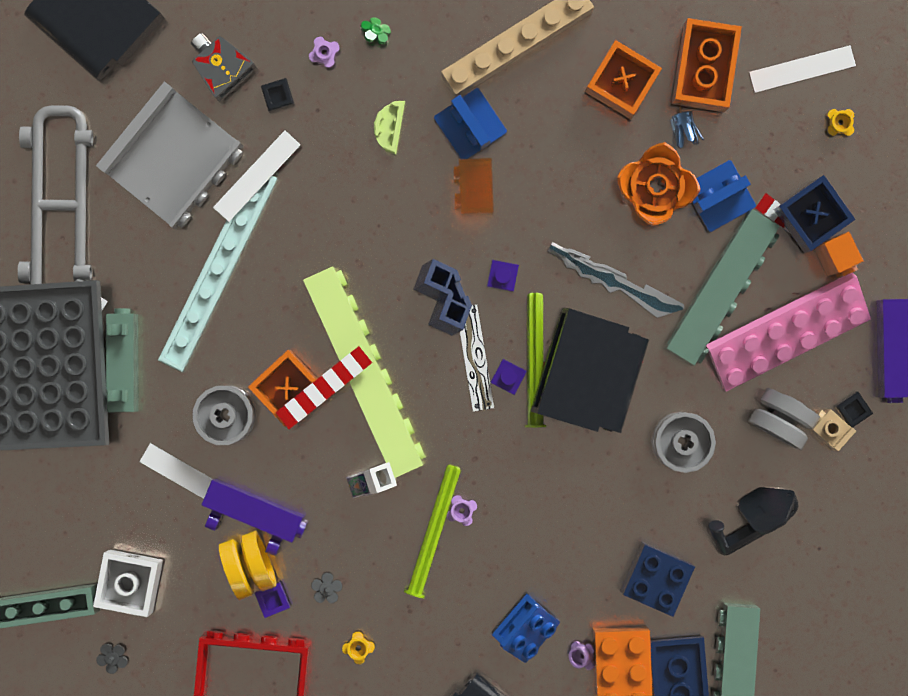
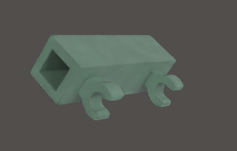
[106,308,139,412]

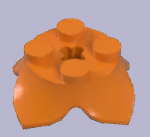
[617,142,700,226]

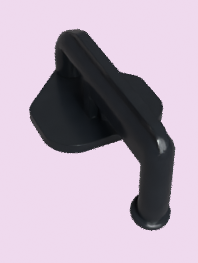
[708,487,799,556]

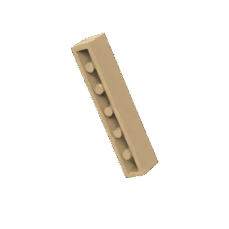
[441,0,594,98]

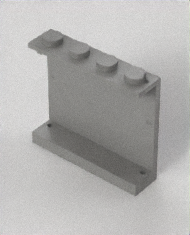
[96,81,244,229]

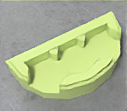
[374,101,405,155]

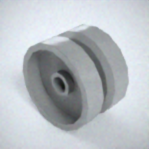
[193,386,256,445]
[748,388,820,450]
[651,412,716,473]

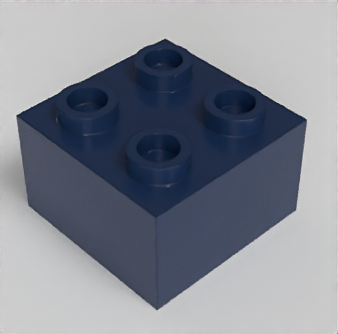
[773,175,856,253]
[620,542,695,617]

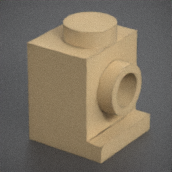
[809,409,856,451]

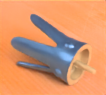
[672,106,704,149]

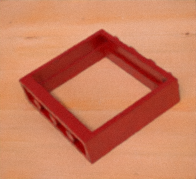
[194,630,310,696]

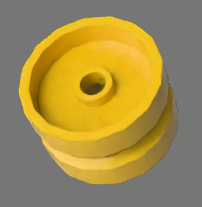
[219,530,276,600]

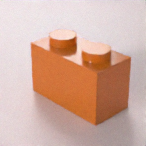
[814,232,863,278]

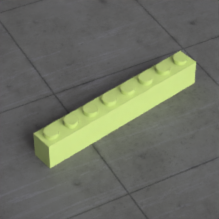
[303,266,426,478]

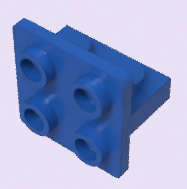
[434,88,507,161]
[692,160,756,232]
[492,594,560,663]

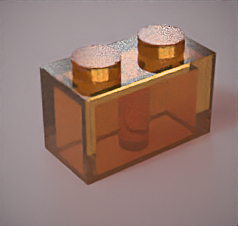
[454,158,494,216]

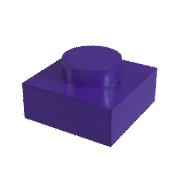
[487,260,519,292]
[490,359,527,395]
[255,582,291,618]

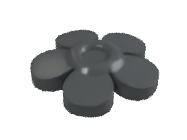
[311,573,342,603]
[96,643,128,674]

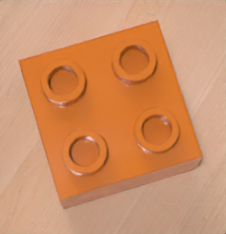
[585,40,662,120]
[248,350,317,427]

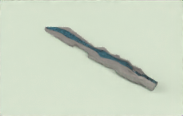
[548,242,684,318]

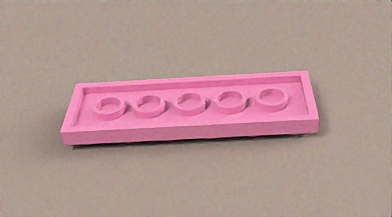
[706,273,871,392]

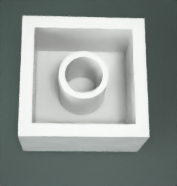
[93,550,163,617]

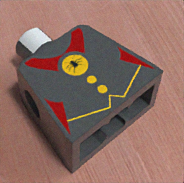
[191,33,257,102]

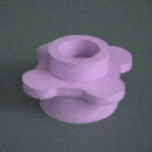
[309,37,340,68]
[447,495,477,526]
[569,641,595,670]

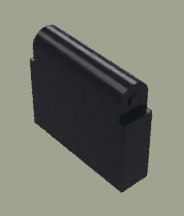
[24,0,165,81]
[531,308,649,433]

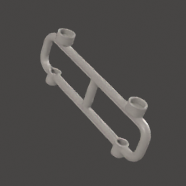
[18,105,93,284]

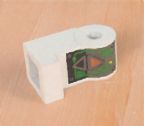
[346,462,397,498]

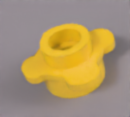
[827,109,854,136]
[342,632,375,664]

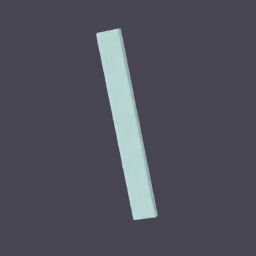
[158,176,278,372]

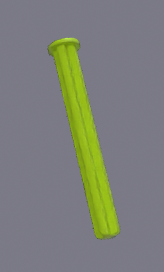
[525,293,546,428]
[404,465,461,599]

